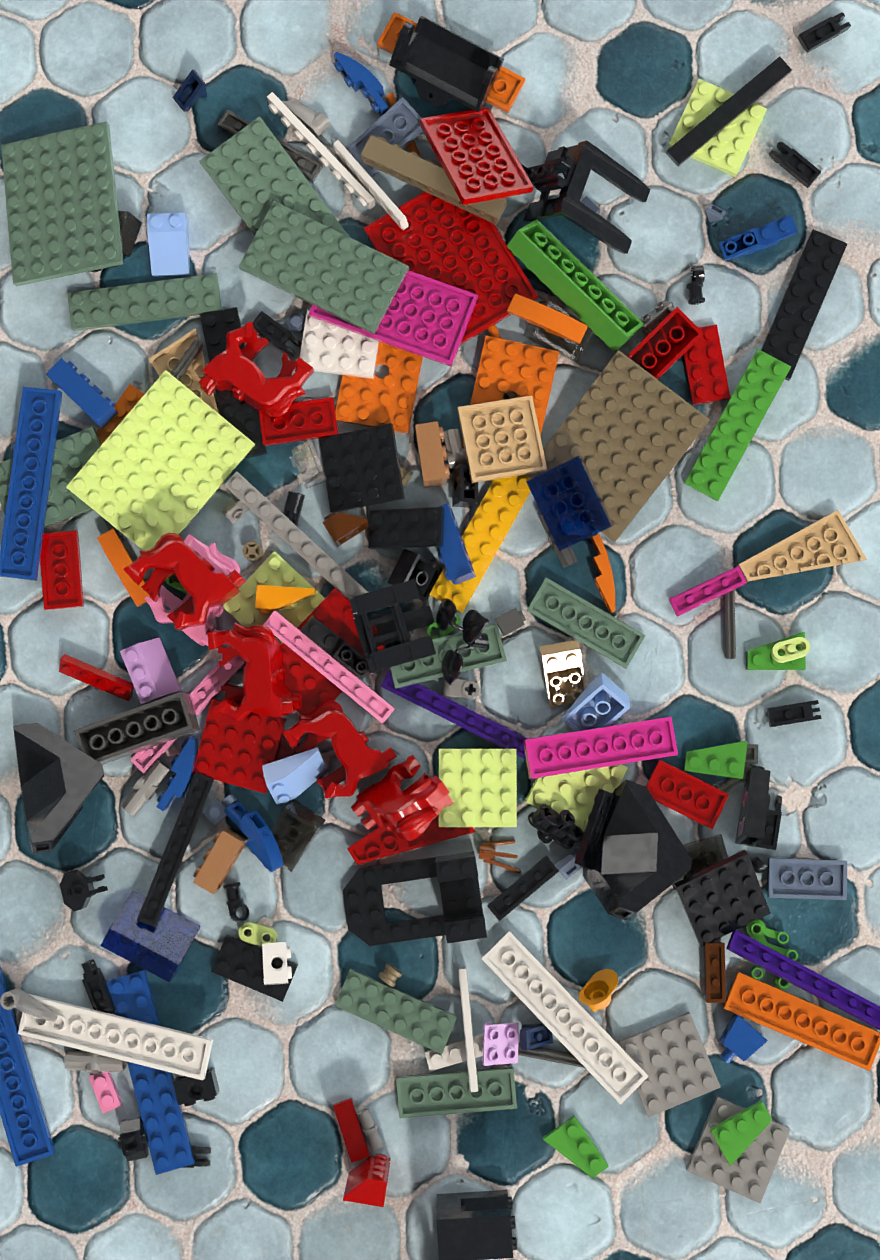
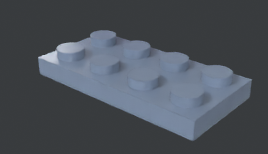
[347,97,423,177]
[767,858,847,900]

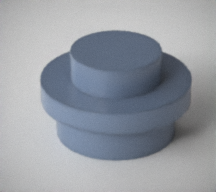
[287,313,305,333]

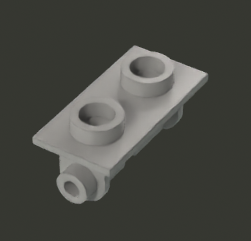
[640,301,674,336]
[222,496,249,524]

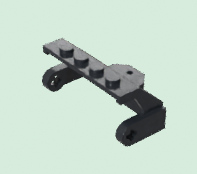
[389,16,504,112]

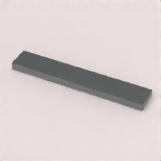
[217,109,323,183]

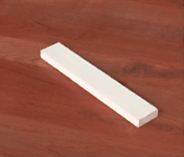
[333,140,408,230]
[458,969,479,1092]

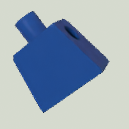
[719,1013,768,1064]

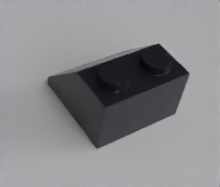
[387,549,443,603]

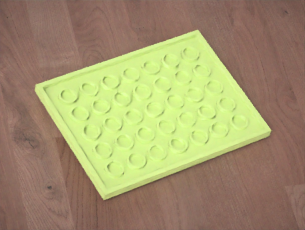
[66,370,255,551]

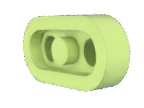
[771,637,810,663]
[239,922,278,946]

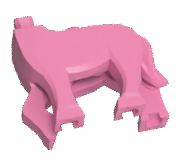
[145,534,240,646]

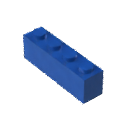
[46,358,118,429]
[436,503,476,585]

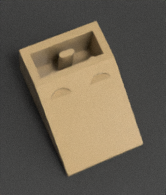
[539,640,586,707]

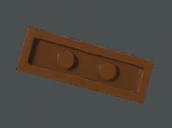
[704,942,726,1003]

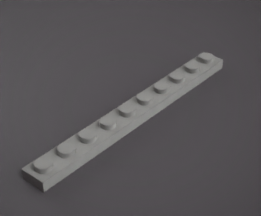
[224,471,368,614]

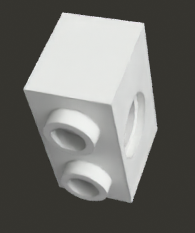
[262,942,292,985]

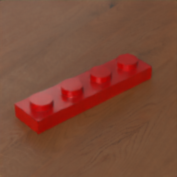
[59,654,134,701]

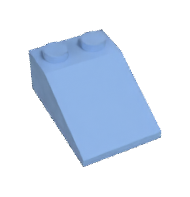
[147,213,190,277]
[562,673,631,732]
[262,747,328,804]

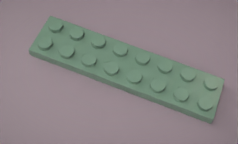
[67,273,222,331]

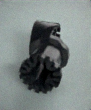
[686,265,705,305]
[223,882,249,922]

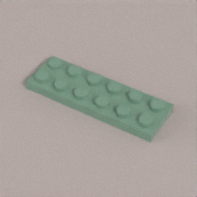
[527,578,646,669]
[390,624,507,689]
[335,969,458,1054]
[396,1067,517,1119]

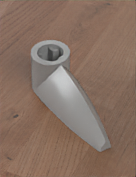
[282,101,331,138]
[0,988,58,1022]

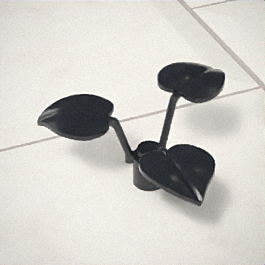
[436,598,489,686]

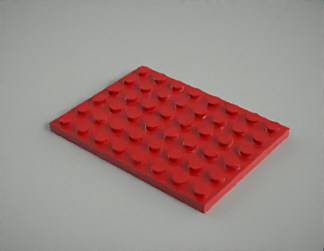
[364,192,538,345]

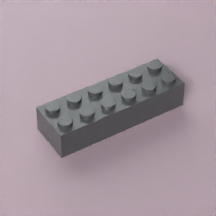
[74,691,200,765]

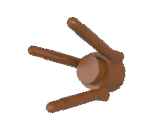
[479,840,521,874]

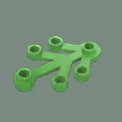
[743,919,798,990]

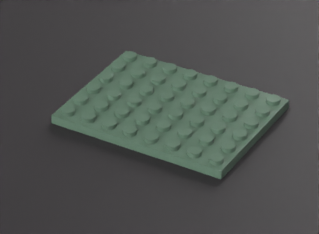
[1,121,124,287]

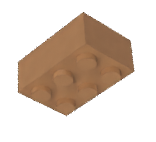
[415,421,450,488]
[193,828,248,894]

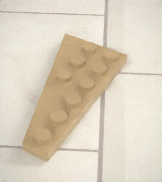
[148,328,219,414]
[737,510,867,582]

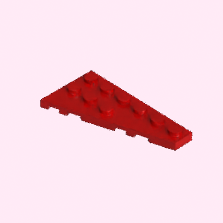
[347,814,476,865]

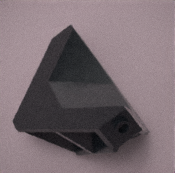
[13,723,104,854]
[583,780,691,920]

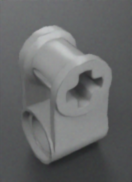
[442,678,480,699]

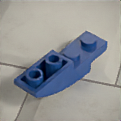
[333,52,388,116]
[719,214,798,261]
[156,736,198,811]
[224,801,284,872]

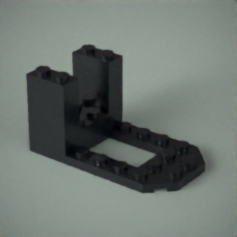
[343,851,487,946]
[436,1190,517,1260]

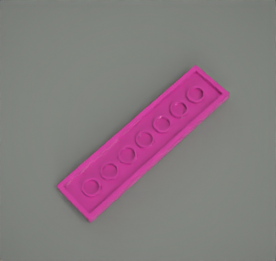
[523,717,678,779]

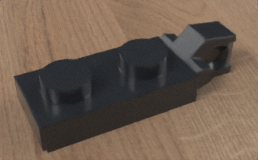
[81,959,115,1013]

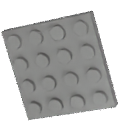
[617,1012,720,1118]
[686,1096,791,1203]

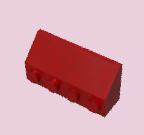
[627,307,704,380]
[343,1154,391,1207]

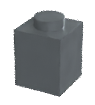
[495,608,526,637]

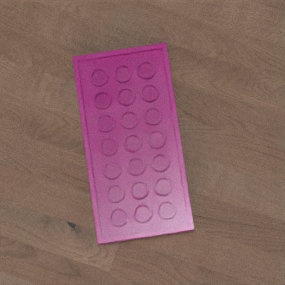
[309,270,478,367]

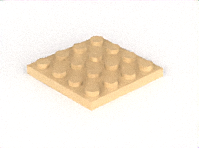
[457,396,547,483]

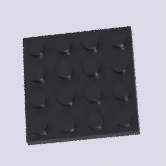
[319,423,405,513]
[674,850,771,947]

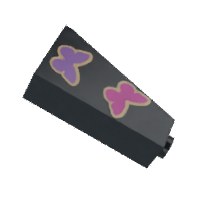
[735,766,771,847]

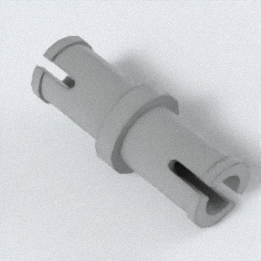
[357,1108,384,1151]

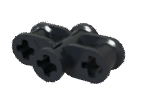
[528,804,583,849]

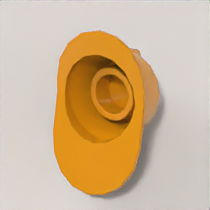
[578,969,619,1012]

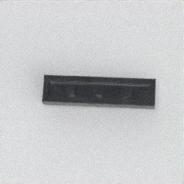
[574,789,615,869]
[487,856,559,921]

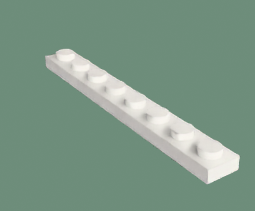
[267,92,375,210]

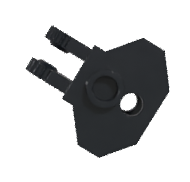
[60,870,108,911]
[118,1116,149,1162]

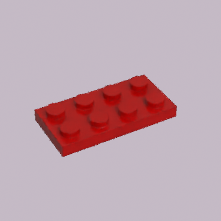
[683,325,730,405]
[258,397,339,446]
[40,530,84,610]
[645,760,729,830]

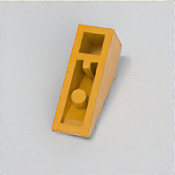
[255,585,316,614]

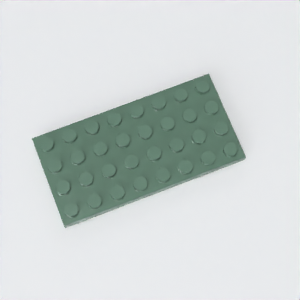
[199,116,349,237]
[238,201,409,335]

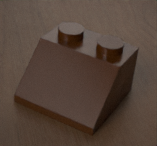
[322,512,369,547]

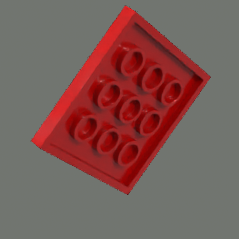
[192,699,287,794]

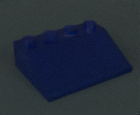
[526,456,614,551]
[100,891,201,983]

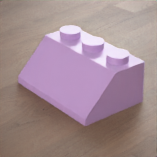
[120,637,181,705]

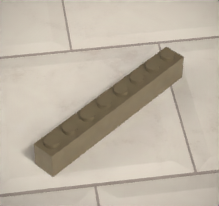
[361,135,507,225]

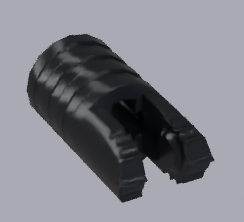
[283,491,305,526]

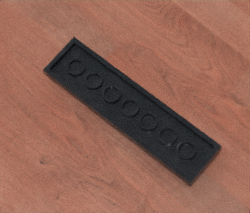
[761,229,847,381]
[200,307,267,459]

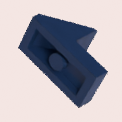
[172,69,207,112]
[520,1023,553,1051]

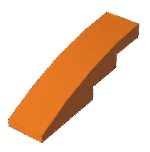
[507,294,588,344]
[97,528,150,607]
[590,534,615,614]

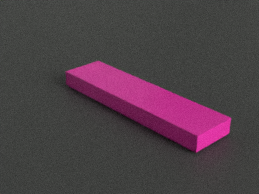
[669,566,747,617]

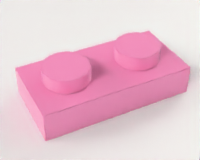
[88,1072,122,1113]

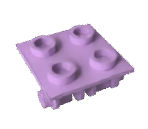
[482,1022,519,1066]

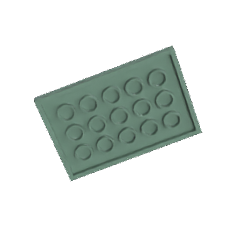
[0,427,101,528]

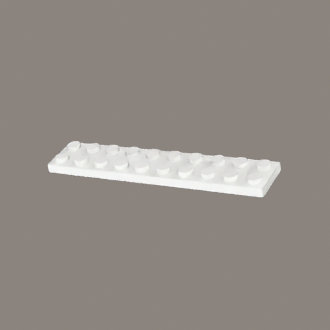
[481,931,648,1105]
[18,994,213,1080]

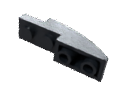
[300,616,369,679]

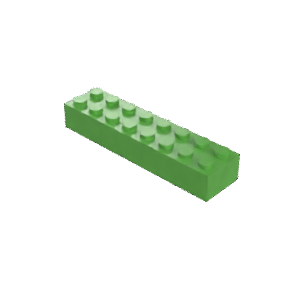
[507,219,644,352]

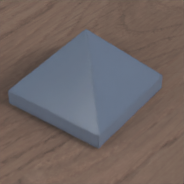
[705,204,726,222]

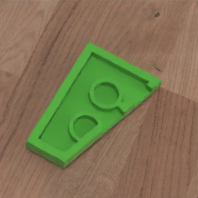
[746,632,806,670]
[684,740,748,779]
[710,1101,772,1166]
[542,1115,609,1178]

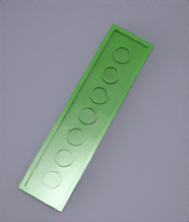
[684,349,791,501]

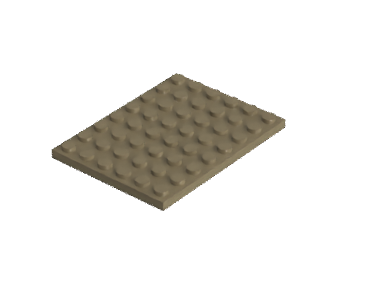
[526,350,710,542]

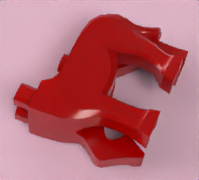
[199,322,314,417]
[123,533,246,631]
[207,622,302,721]
[282,700,397,799]
[351,755,454,841]

